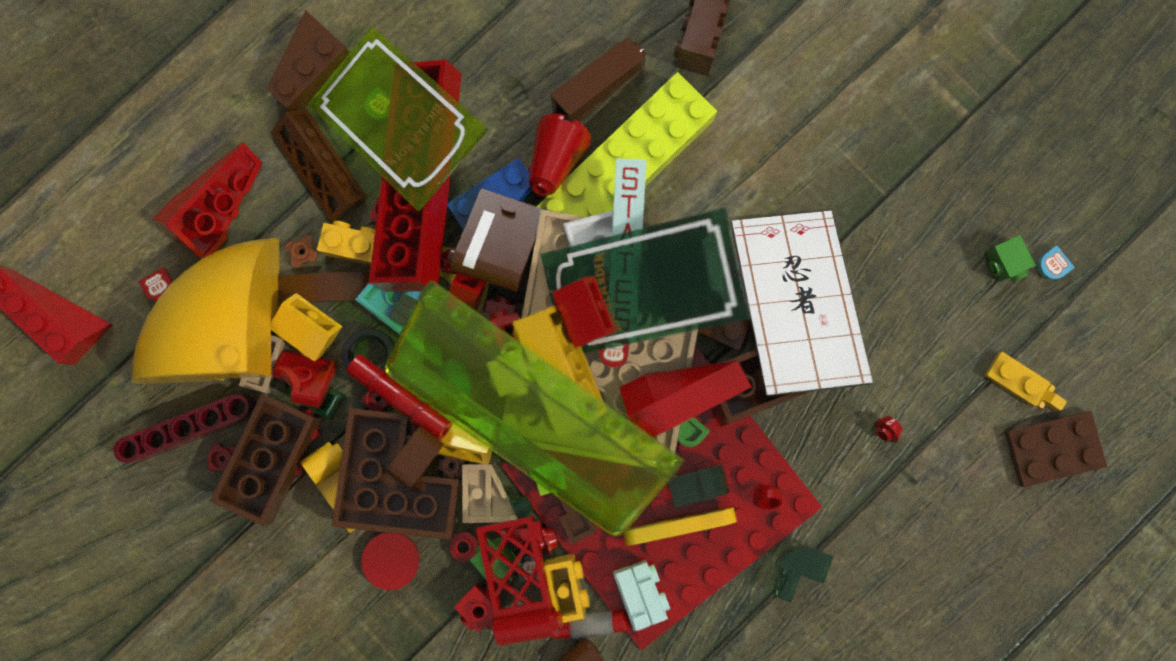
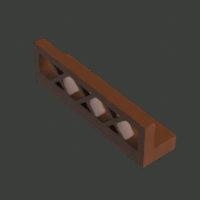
[270,108,368,222]

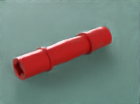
[346,354,453,440]

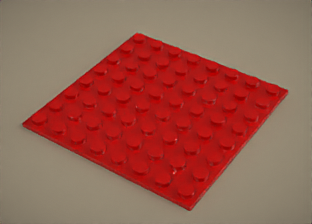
[501,345,822,651]

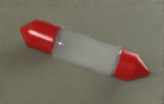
[551,611,632,639]

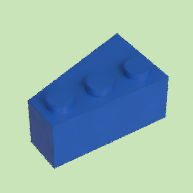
[447,158,534,230]

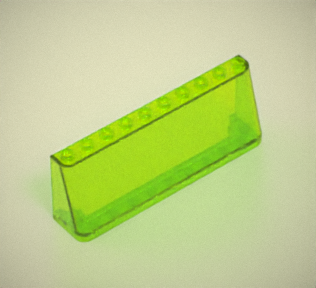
[385,280,684,535]

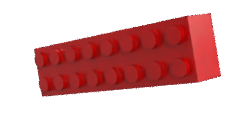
[369,59,462,292]

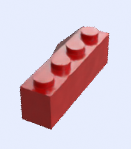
[0,266,113,366]

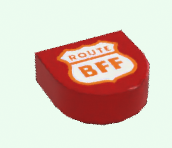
[138,267,173,301]
[599,337,630,368]

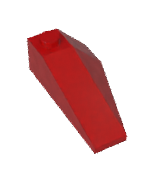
[152,142,262,260]
[619,360,751,443]

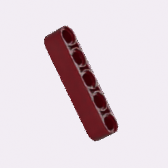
[113,394,256,463]

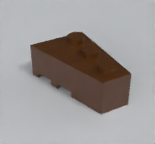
[267,10,353,111]

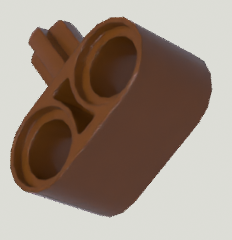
[386,426,444,489]

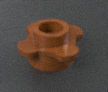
[286,236,318,268]

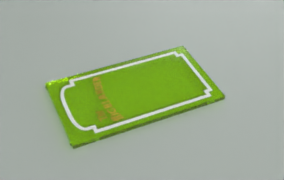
[308,27,489,211]

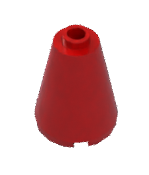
[529,114,591,196]

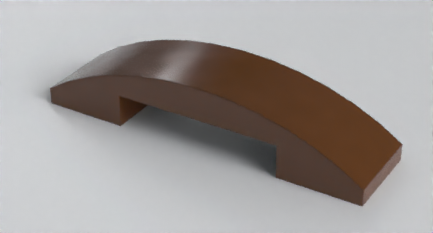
[278,272,370,306]

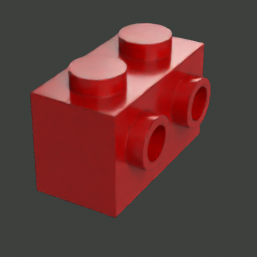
[552,276,617,348]

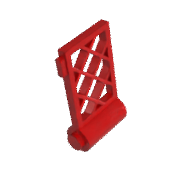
[476,516,563,646]

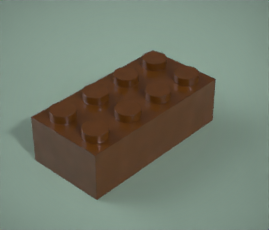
[713,349,817,427]
[210,394,322,526]

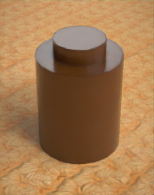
[558,636,604,661]

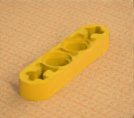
[623,507,737,546]

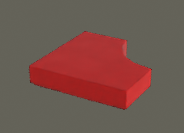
[273,350,338,408]

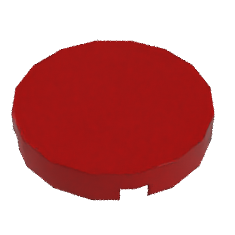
[361,532,420,590]

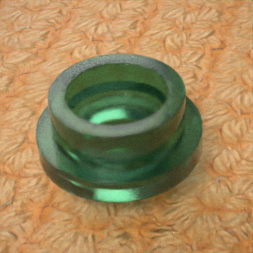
[509,492,534,519]

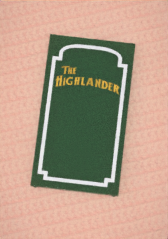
[540,208,751,354]

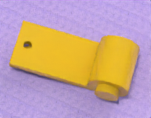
[300,442,356,533]

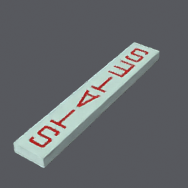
[607,158,646,339]

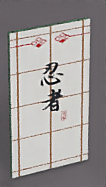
[731,211,873,397]

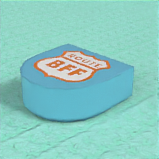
[1037,245,1075,280]

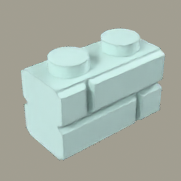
[613,560,670,631]

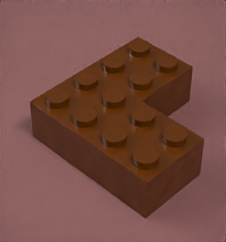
[331,408,460,540]

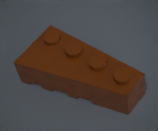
[673,0,730,76]

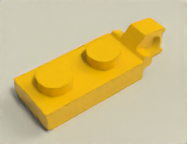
[984,351,1067,411]

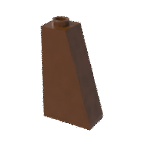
[551,38,646,123]

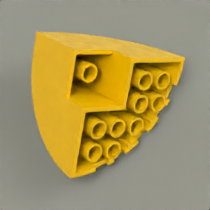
[131,238,280,384]

